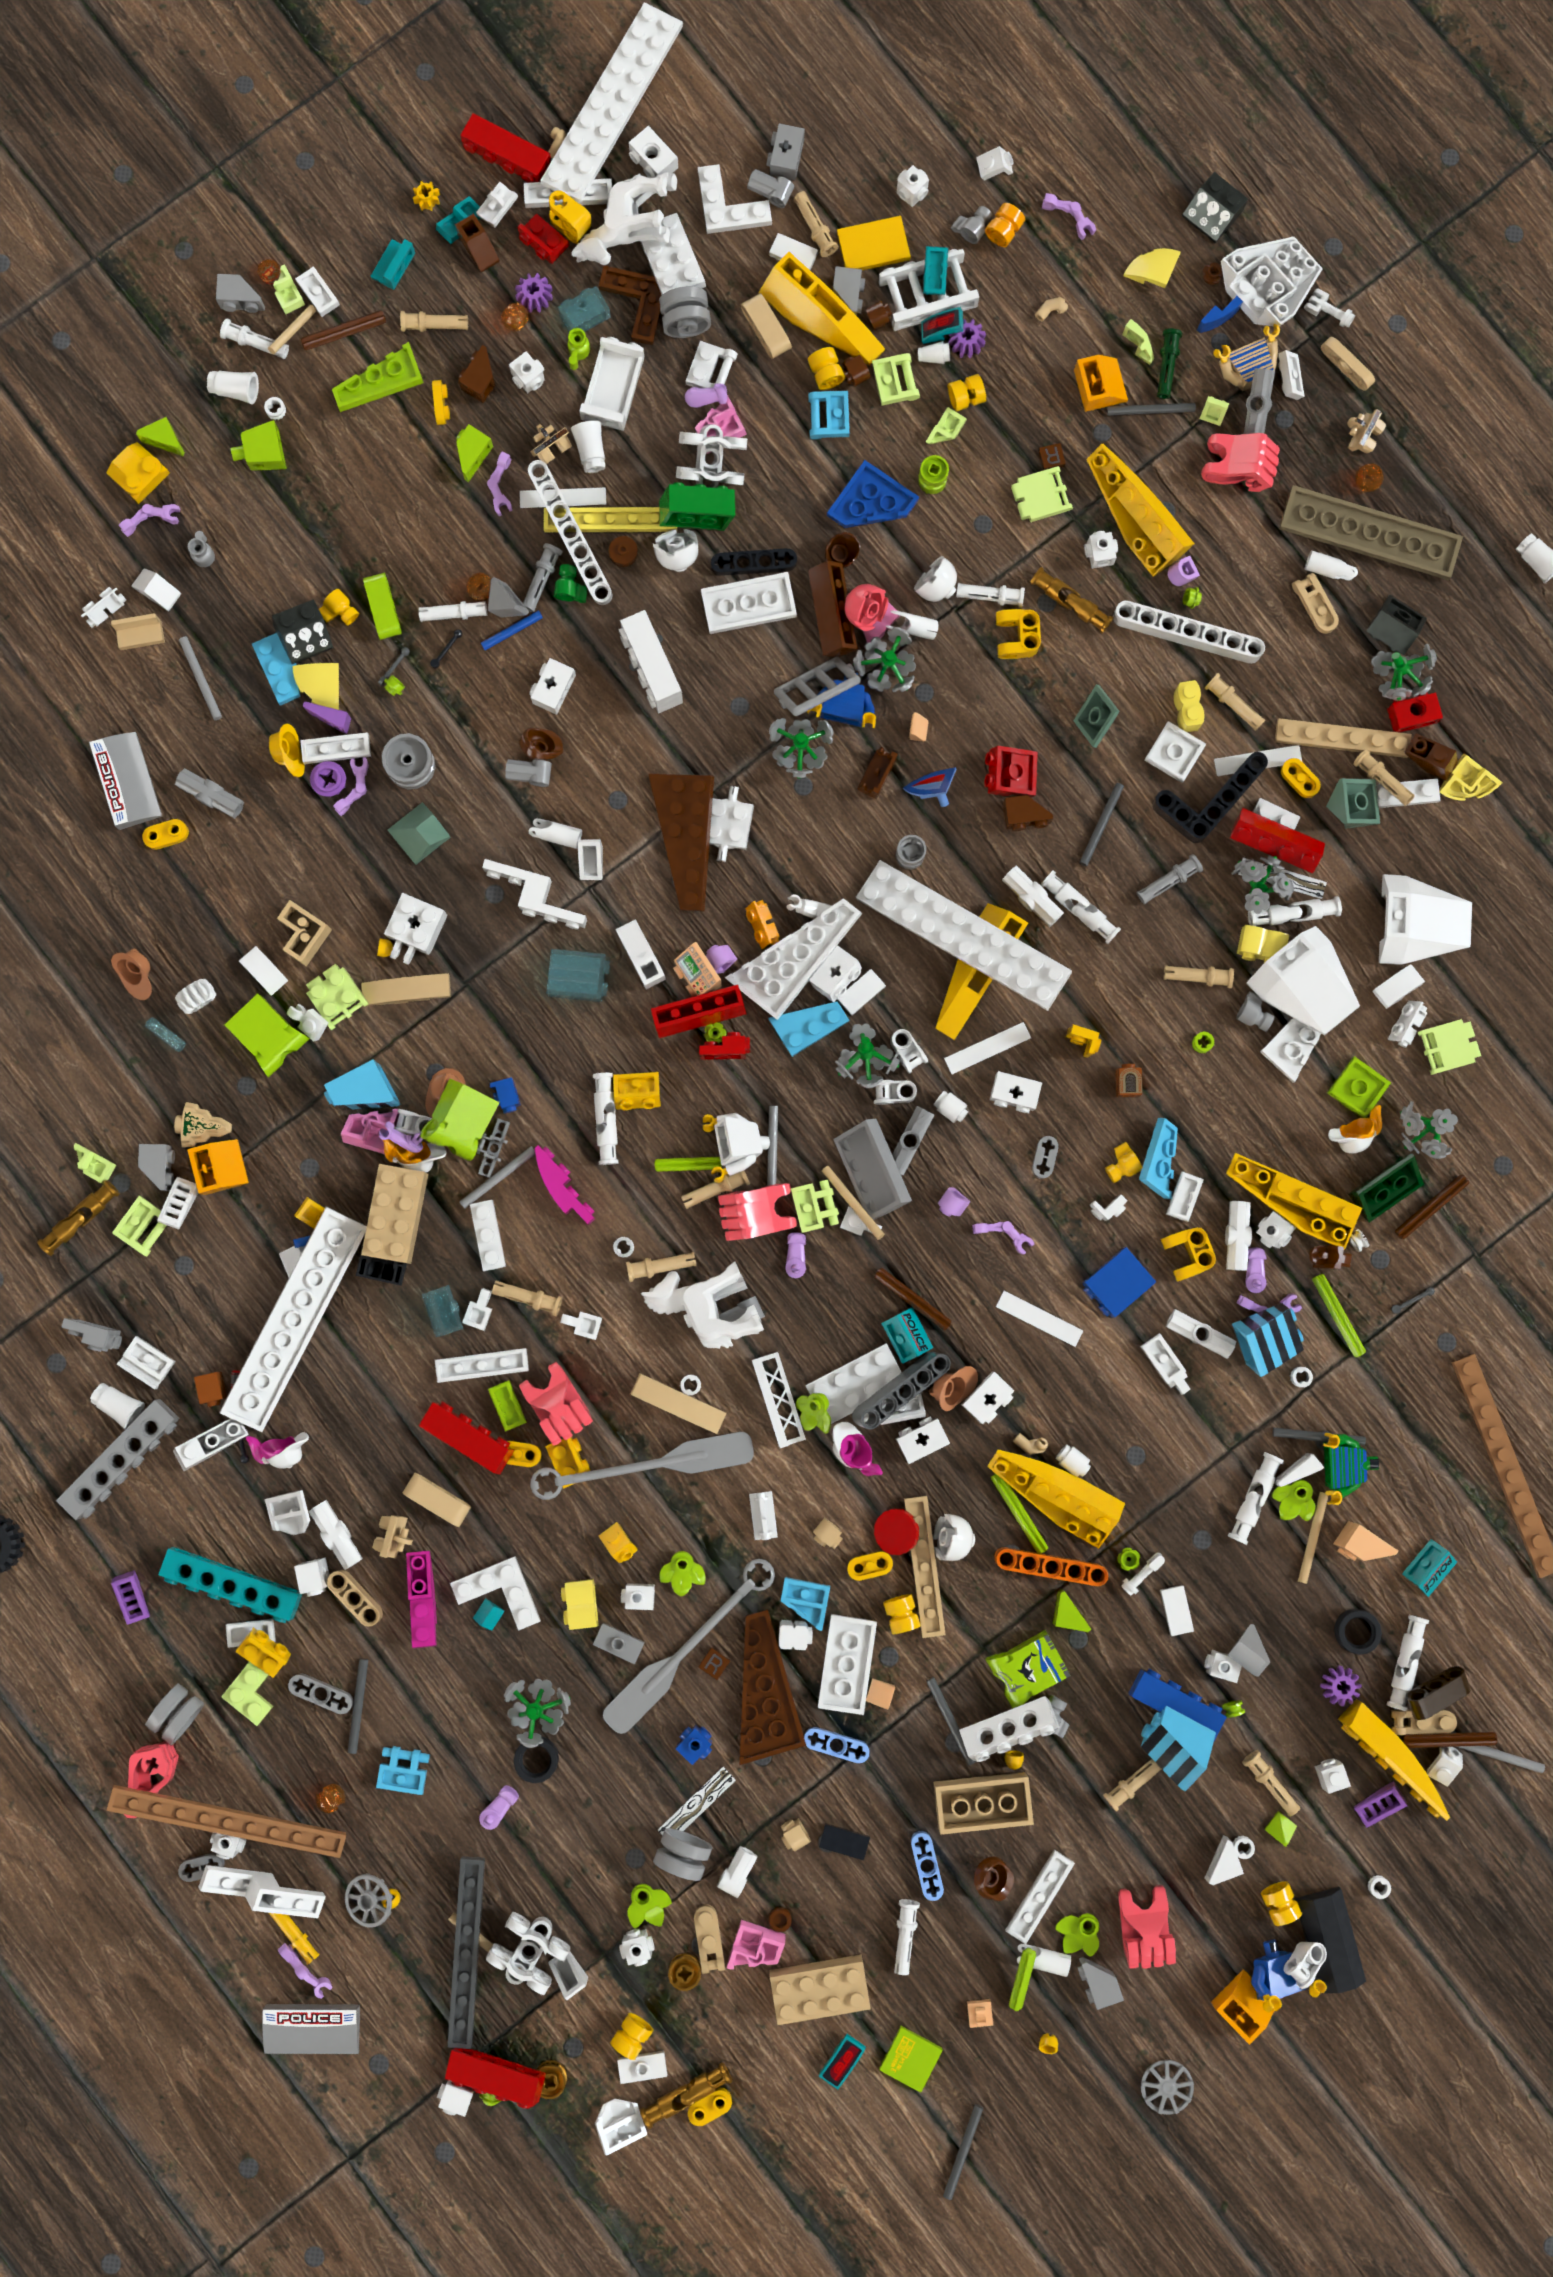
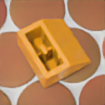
[1074,355,1128,412]
[187,1139,249,1195]
[1211,1969,1274,2045]

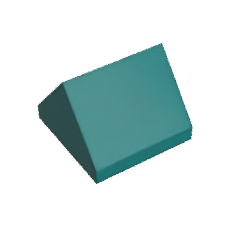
[473,1598,505,1631]

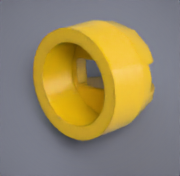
[377,938,394,957]
[1005,1750,1024,1770]
[381,1888,401,1909]
[1039,2033,1058,2054]

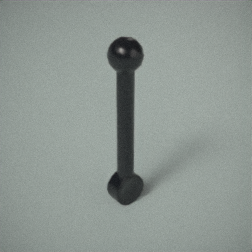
[430,629,462,669]
[239,1438,249,1463]

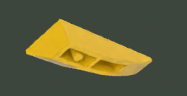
[759,252,885,366]
[1086,444,1195,577]
[935,903,1028,1040]
[1226,1153,1362,1250]
[987,1450,1125,1549]
[1338,1699,1450,1821]

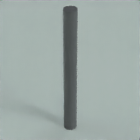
[1106,403,1196,416]
[1079,783,1124,866]
[1272,1428,1366,1446]
[347,1659,368,1754]
[926,1677,976,1766]
[943,2104,983,2200]

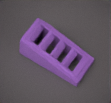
[303,702,351,734]
[111,1570,150,1625]
[1354,1781,1407,1828]

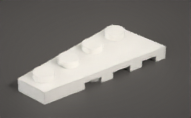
[1260,1018,1321,1083]

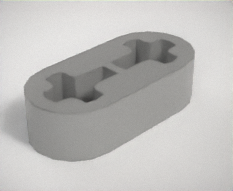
[1032,1136,1058,1179]
[178,1853,224,1882]

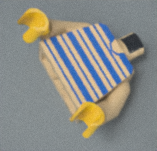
[1213,324,1280,391]

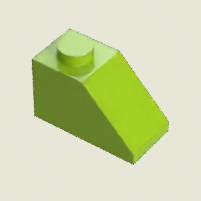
[456,424,493,482]

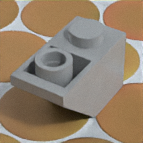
[833,266,865,316]
[216,274,265,313]
[138,1144,175,1192]
[1077,1957,1124,2010]

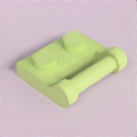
[872,353,920,406]
[112,1196,171,1257]

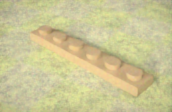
[1275,718,1412,758]
[904,1496,945,1638]

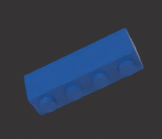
[1128,1668,1227,1741]

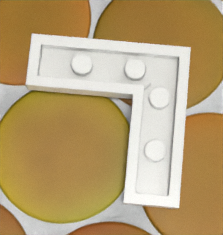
[698,164,772,234]
[450,1556,541,1631]

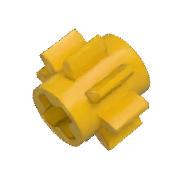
[413,181,440,211]

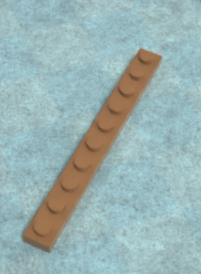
[1451,1354,1553,1578]
[106,1785,346,1858]

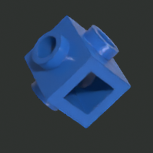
[676,1725,712,1765]

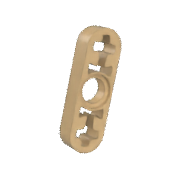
[1321,337,1375,391]

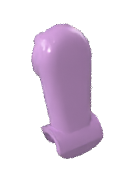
[685,383,727,408]
[378,1121,423,1153]
[785,1232,806,1278]
[1245,1247,1267,1293]
[479,1785,519,1830]

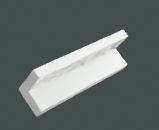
[752,1352,806,1448]

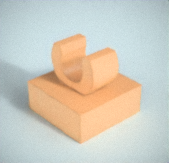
[967,1999,993,2028]

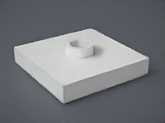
[1144,721,1206,783]

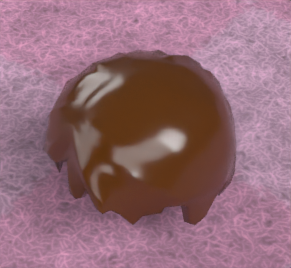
[825,532,860,568]

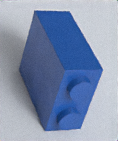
[1082,1247,1156,1318]

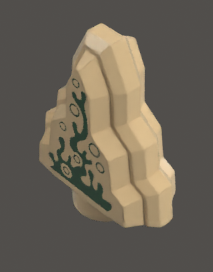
[174,1102,232,1147]

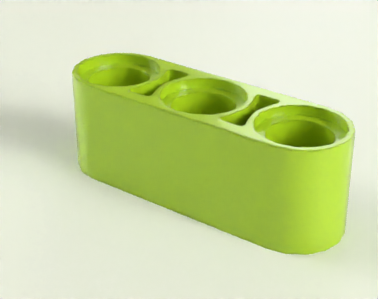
[363,573,402,640]

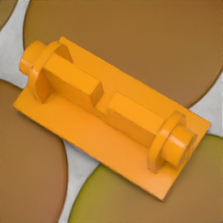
[745,900,780,949]

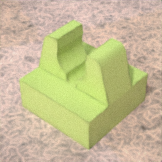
[1200,396,1229,426]

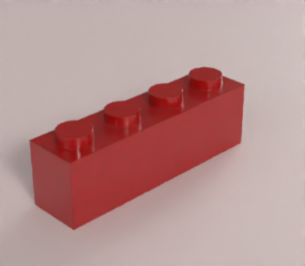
[460,113,551,183]
[1230,808,1325,873]
[651,985,746,1038]
[419,1401,515,1474]
[445,2048,546,2109]

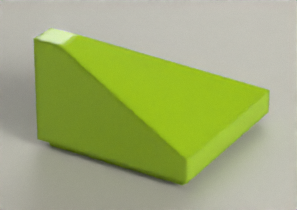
[1264,1811,1297,1847]

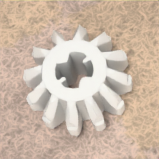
[175,979,216,1014]

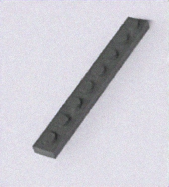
[448,1856,485,2049]

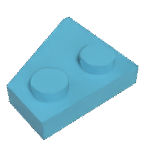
[781,1577,830,1631]

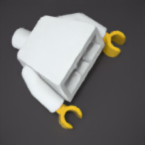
[703,1113,770,1183]

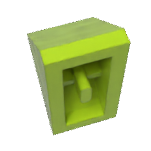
[136,417,185,456]
[1053,1589,1091,1632]

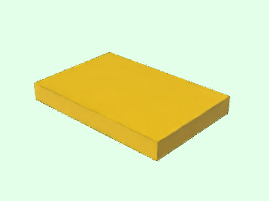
[837,216,911,270]

